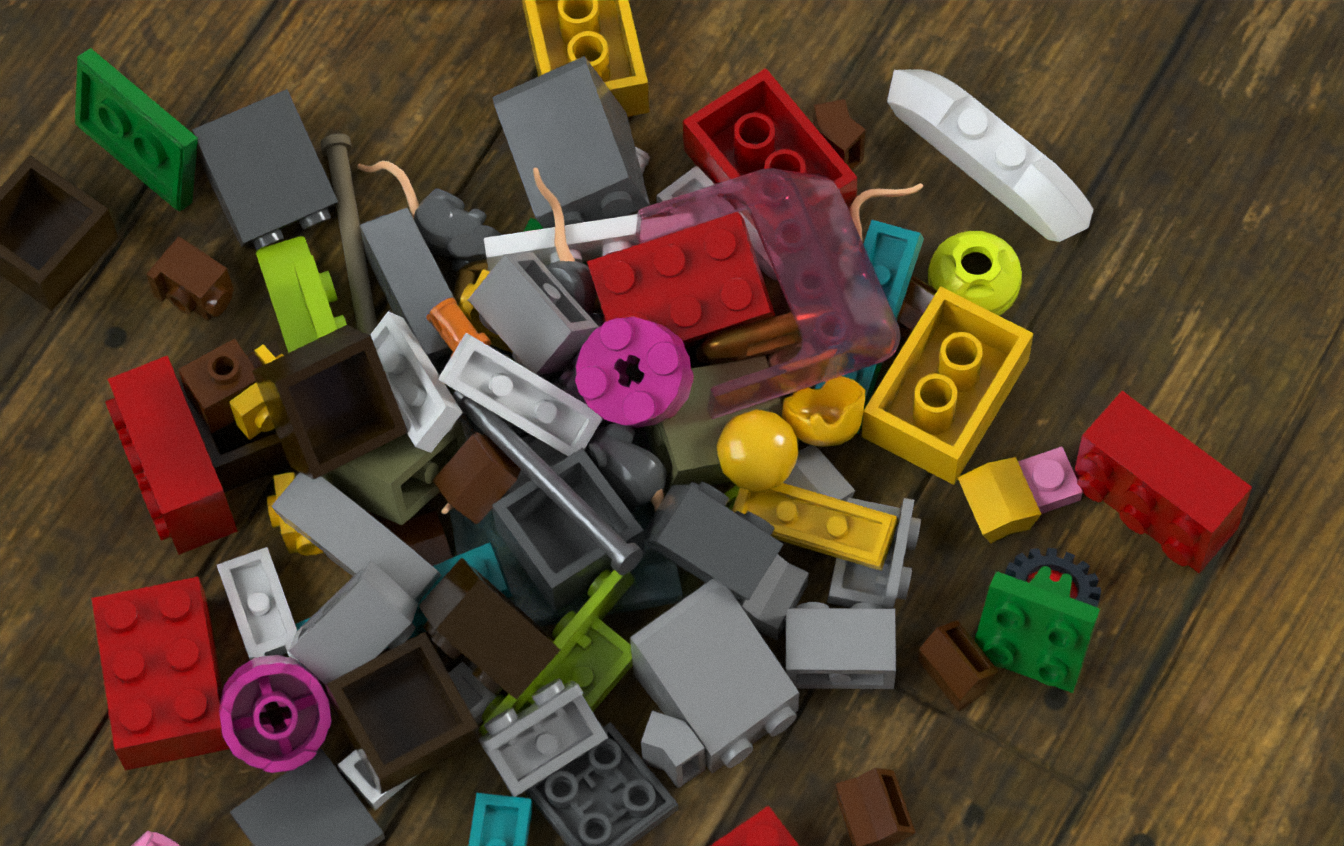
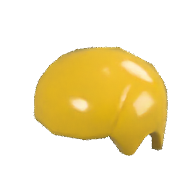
[782,375,866,447]
[717,409,798,492]

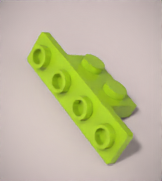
[256,236,347,353]
[478,569,635,735]

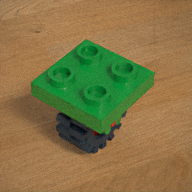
[975,548,1101,693]

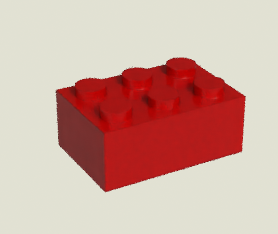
[683,68,858,257]
[587,211,776,367]
[105,355,238,555]
[1074,391,1252,573]
[91,576,230,771]

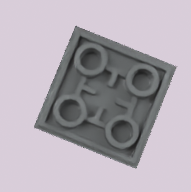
[525,722,678,846]
[230,749,385,846]

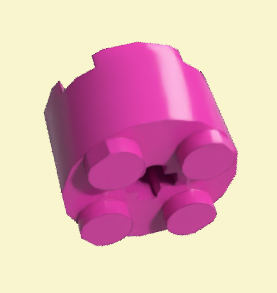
[575,317,694,428]
[219,655,331,773]

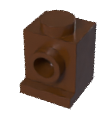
[146,236,234,321]

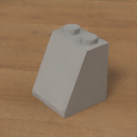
[630,579,799,773]

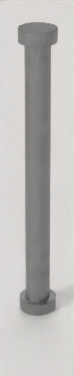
[452,390,643,575]

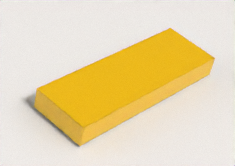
[732,483,899,571]

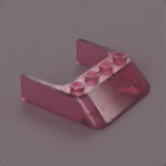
[635,168,901,419]

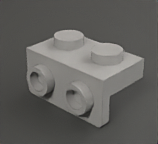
[827,497,921,609]
[478,678,608,797]

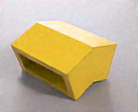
[957,457,1041,543]

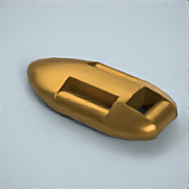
[696,306,841,365]

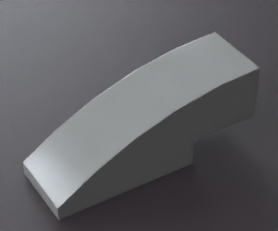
[271,472,441,603]

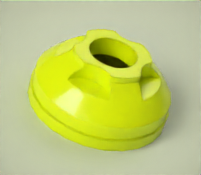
[928,231,1022,316]

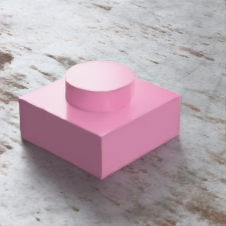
[1018,447,1083,514]

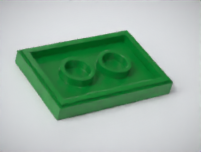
[75,48,198,212]

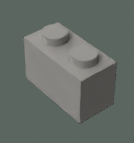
[468,252,599,375]
[289,560,418,685]
[786,602,896,689]

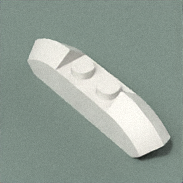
[887,70,1093,242]

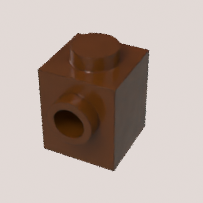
[179,338,263,434]

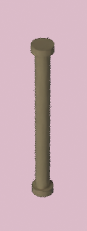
[320,134,377,335]

